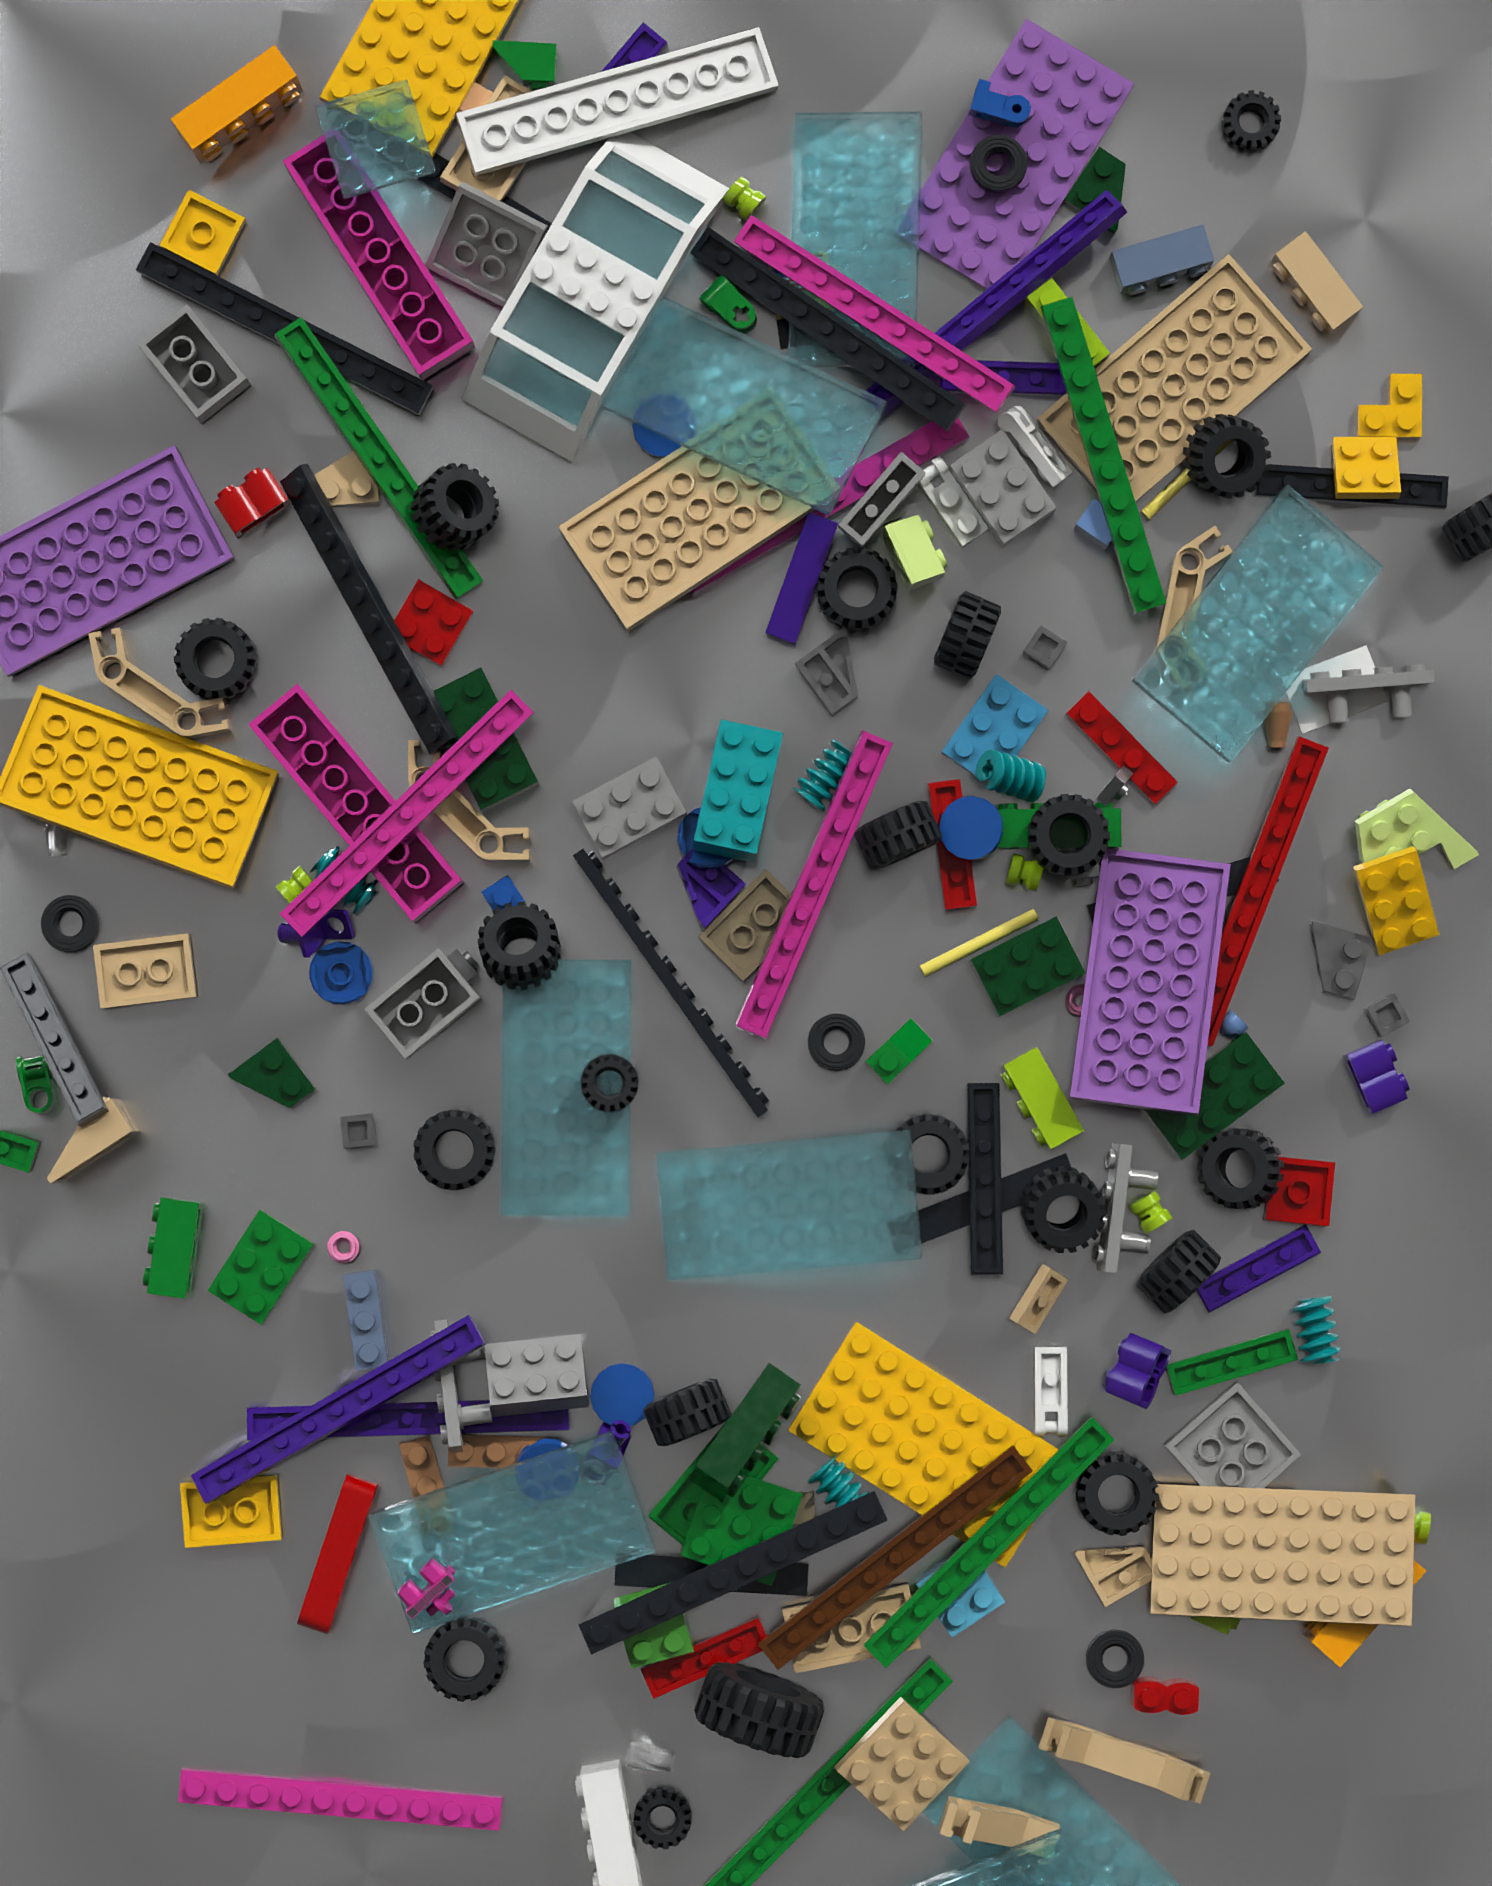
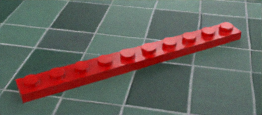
[1208,736,1329,1046]

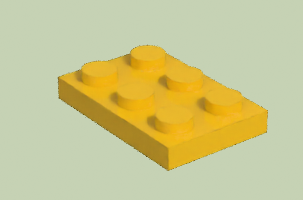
[1353,846,1439,956]
[180,1475,282,1548]

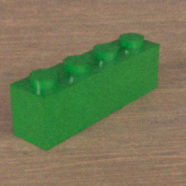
[996,803,1122,850]

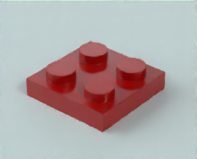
[394,579,474,667]
[1264,1157,1335,1226]

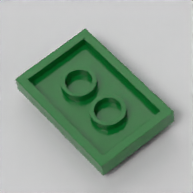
[207,1209,314,1325]

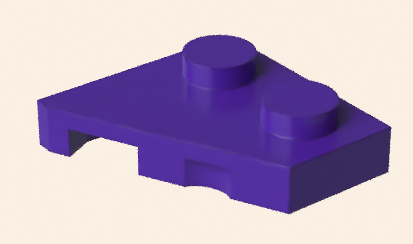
[676,848,746,930]

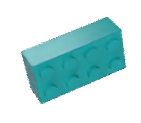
[692,719,783,863]

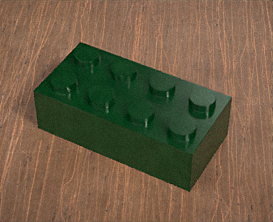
[433,667,540,813]
[1141,1032,1285,1160]
[691,1363,801,1502]

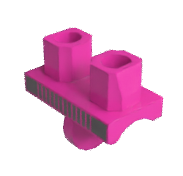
[398,1558,456,1619]

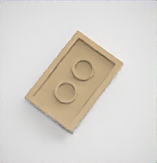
[93,933,197,1009]

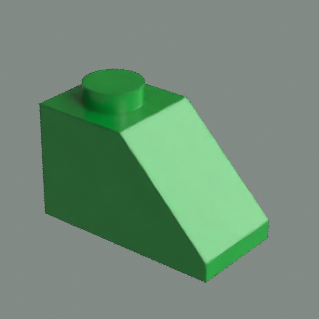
[492,40,557,91]
[865,1018,933,1085]

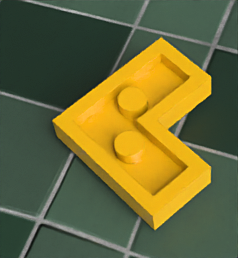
[1357,373,1422,439]

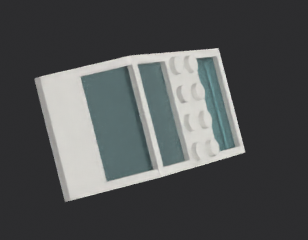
[461,132,729,463]

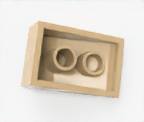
[47,1097,140,1184]

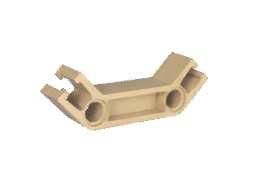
[1154,526,1233,694]
[88,627,232,739]
[408,740,530,862]
[1038,1717,1211,1804]
[938,1796,1061,1859]

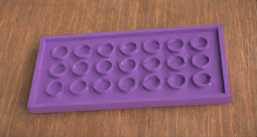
[895,18,1134,290]
[0,445,234,677]
[1070,848,1231,1116]

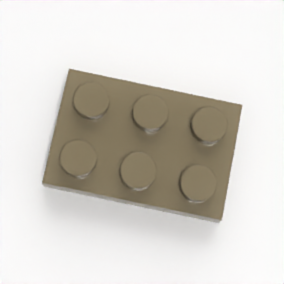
[698,869,791,982]

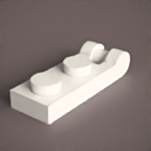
[998,406,1073,487]
[919,456,989,548]
[1034,1347,1068,1437]

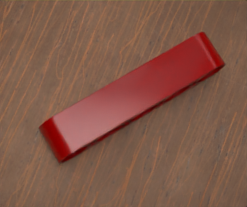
[297,1474,378,1634]

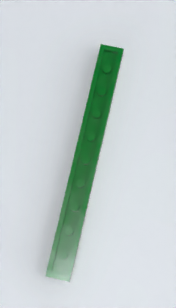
[1040,297,1167,614]
[274,317,484,600]
[863,1416,1114,1668]
[703,1658,953,1886]

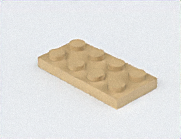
[440,75,532,202]
[782,1584,921,1673]

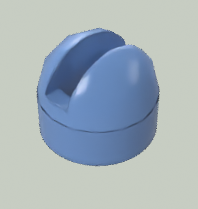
[1220,1010,1249,1039]

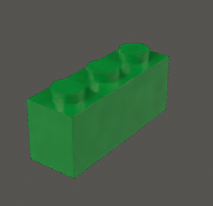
[143,1197,202,1299]

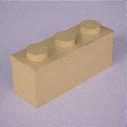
[1272,231,1363,335]

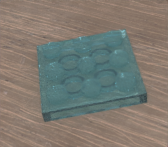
[315,79,436,199]

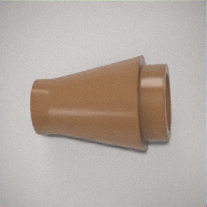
[1261,701,1293,748]

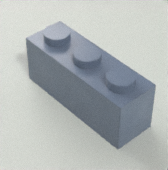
[1110,224,1214,295]
[343,1269,390,1371]

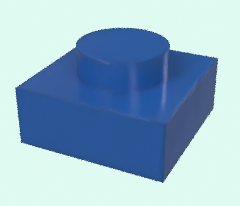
[481,875,525,910]

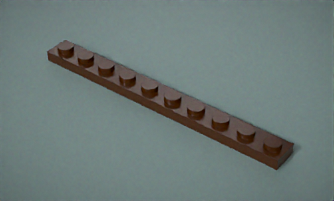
[758,1445,1033,1670]

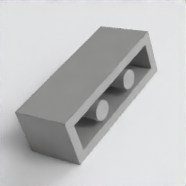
[838,452,926,547]

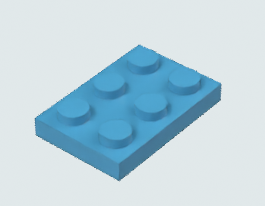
[941,674,1048,777]

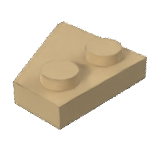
[314,451,380,507]
[1074,1546,1152,1607]

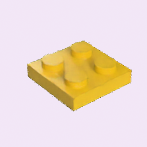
[159,189,246,276]
[1331,437,1401,499]

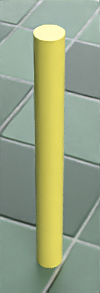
[1140,439,1234,520]
[920,909,1039,977]

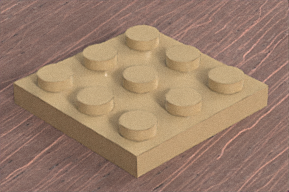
[834,1697,970,1832]

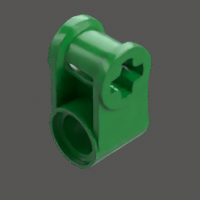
[698,274,757,334]
[16,1054,57,1115]

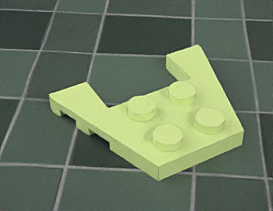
[1355,789,1479,869]

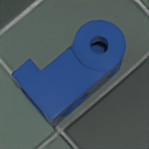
[968,79,1031,128]

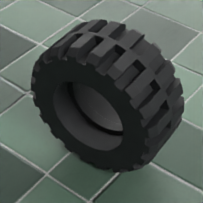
[694,1662,825,1758]

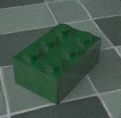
[969,916,1085,1018]

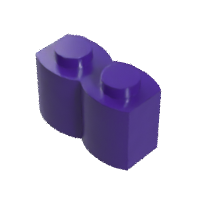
[1344,1040,1410,1114]
[1105,1333,1172,1410]

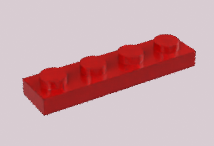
[1066,691,1178,805]
[928,779,977,910]
[640,1616,767,1699]

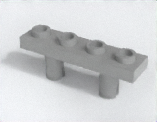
[1302,664,1435,723]
[1094,1143,1158,1273]
[430,1319,492,1453]

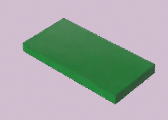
[648,1419,779,1546]

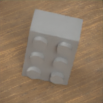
[137,304,251,424]
[949,429,1057,548]
[572,756,687,860]
[364,948,482,1060]
[484,1334,588,1417]

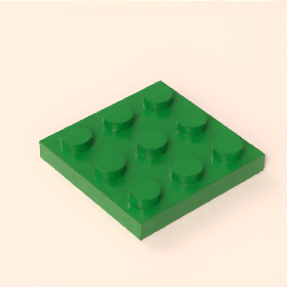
[680,1474,803,1586]

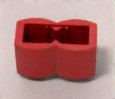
[214,468,290,537]
[1130,1677,1199,1715]

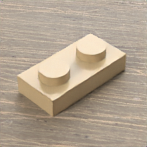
[1009,1264,1069,1334]

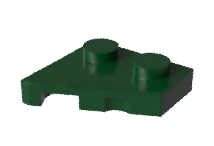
[1064,147,1126,235]
[228,1038,316,1108]

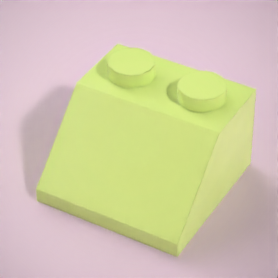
[883,515,948,592]

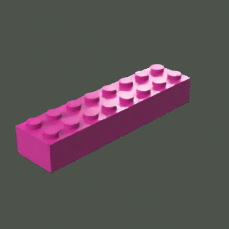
[283,127,475,380]
[248,683,464,923]

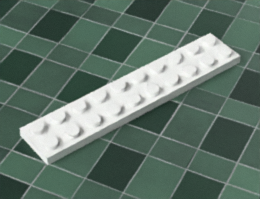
[456,27,779,176]

